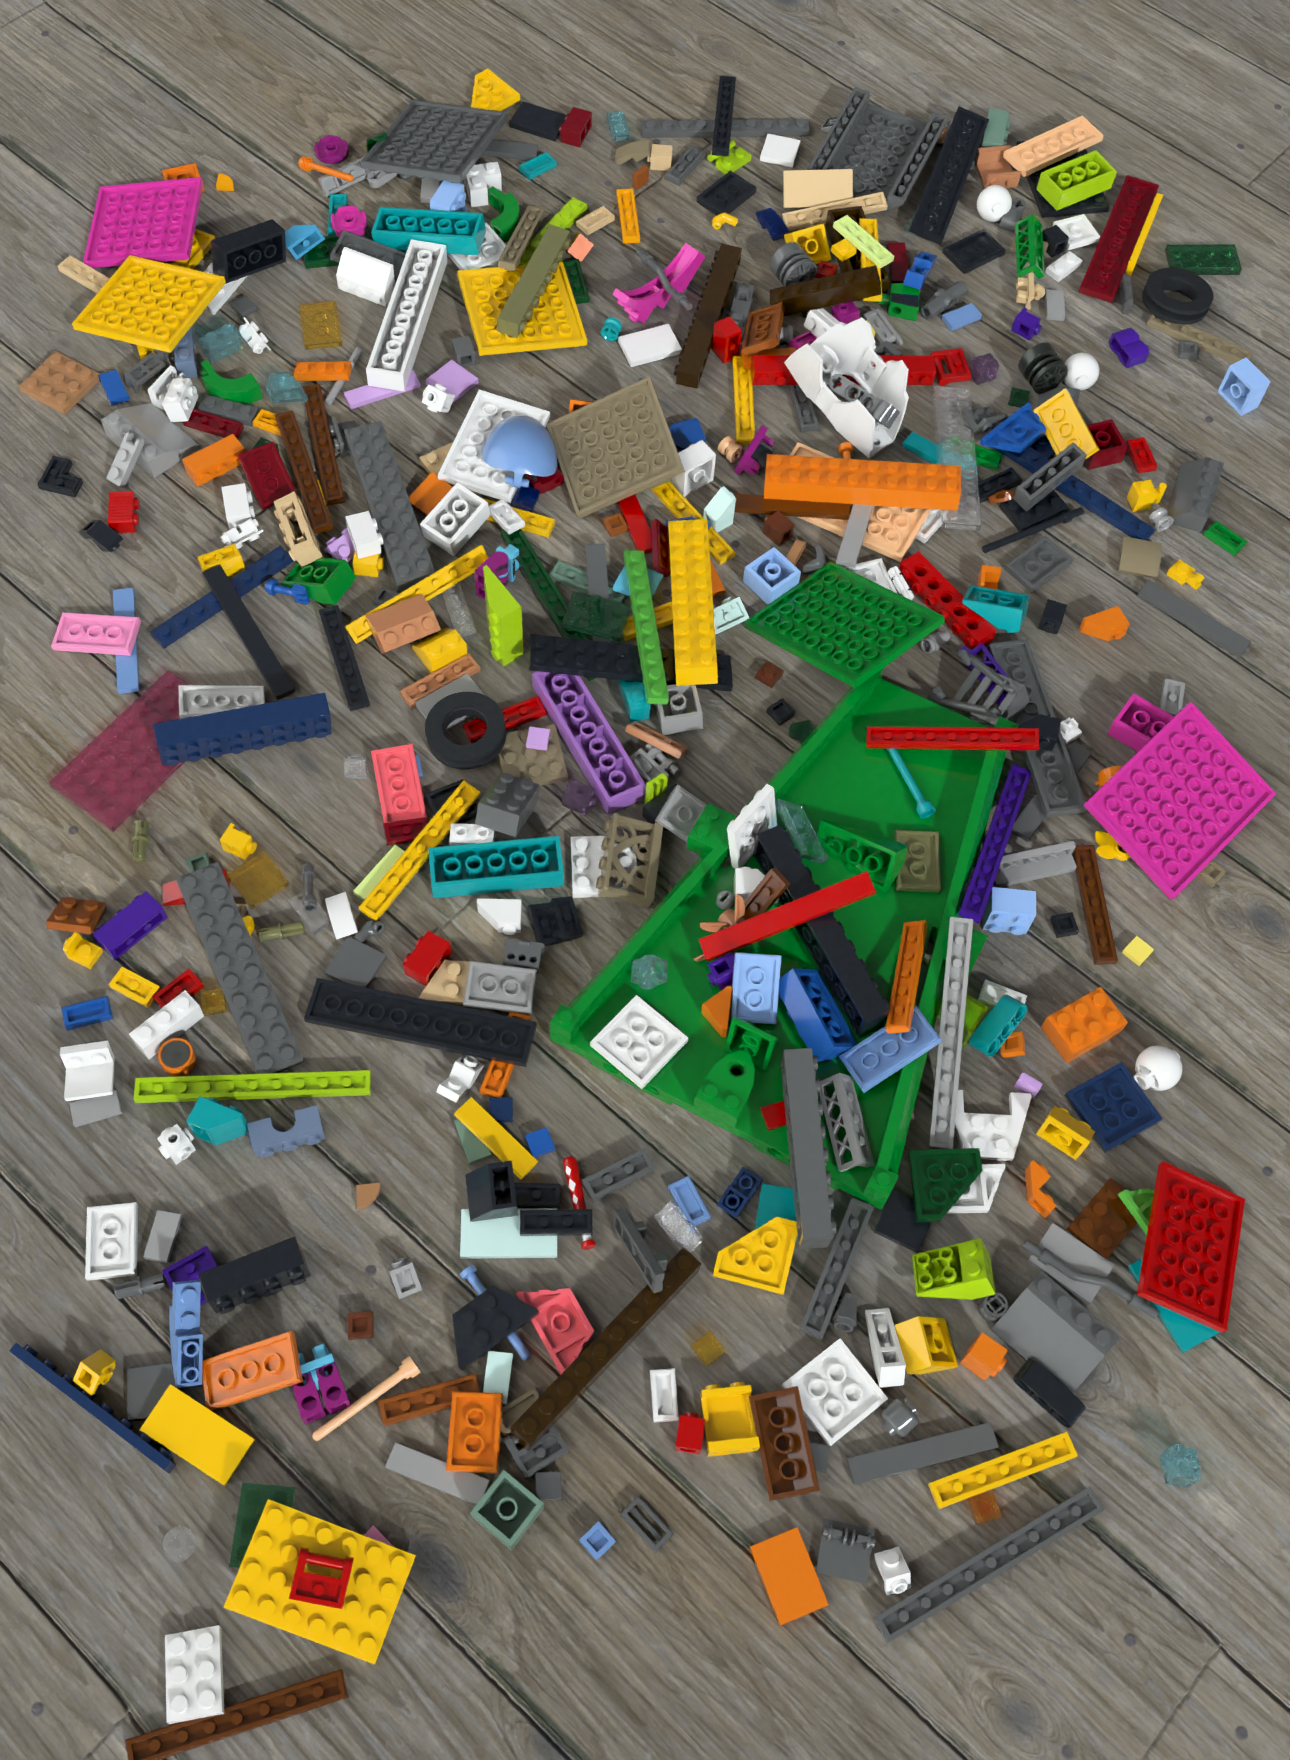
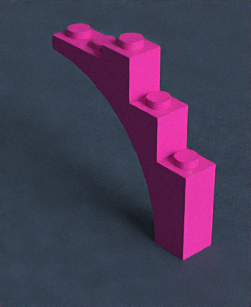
[612,243,706,323]

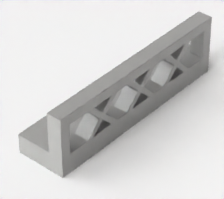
[993,841,1077,888]
[819,1073,875,1172]

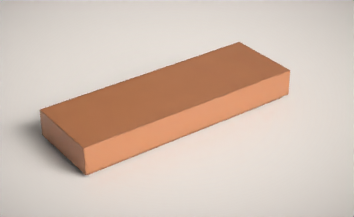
[625,721,689,759]

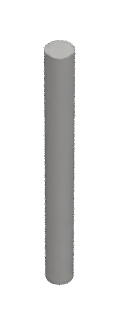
[325,347,362,405]

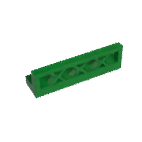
[1015,214,1045,279]

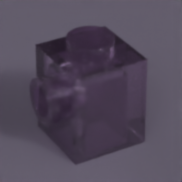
[562,779,597,815]

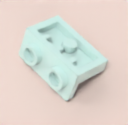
[713,596,749,635]

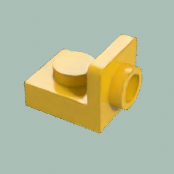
[63,932,103,970]

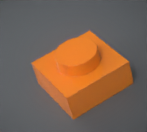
[1001,1031,1025,1058]

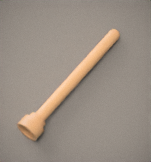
[312,1356,421,1441]

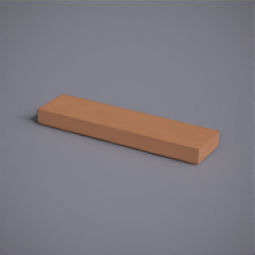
[400,653,481,709]

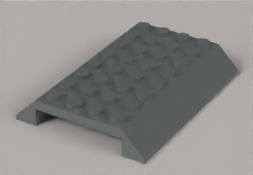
[807,87,949,213]

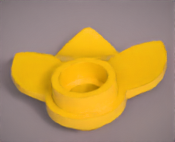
[1095,831,1131,861]

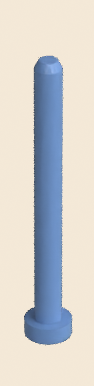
[460,1265,530,1361]

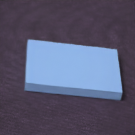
[730,952,781,1024]

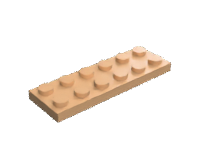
[1003,116,1104,177]

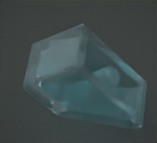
[266,372,308,404]

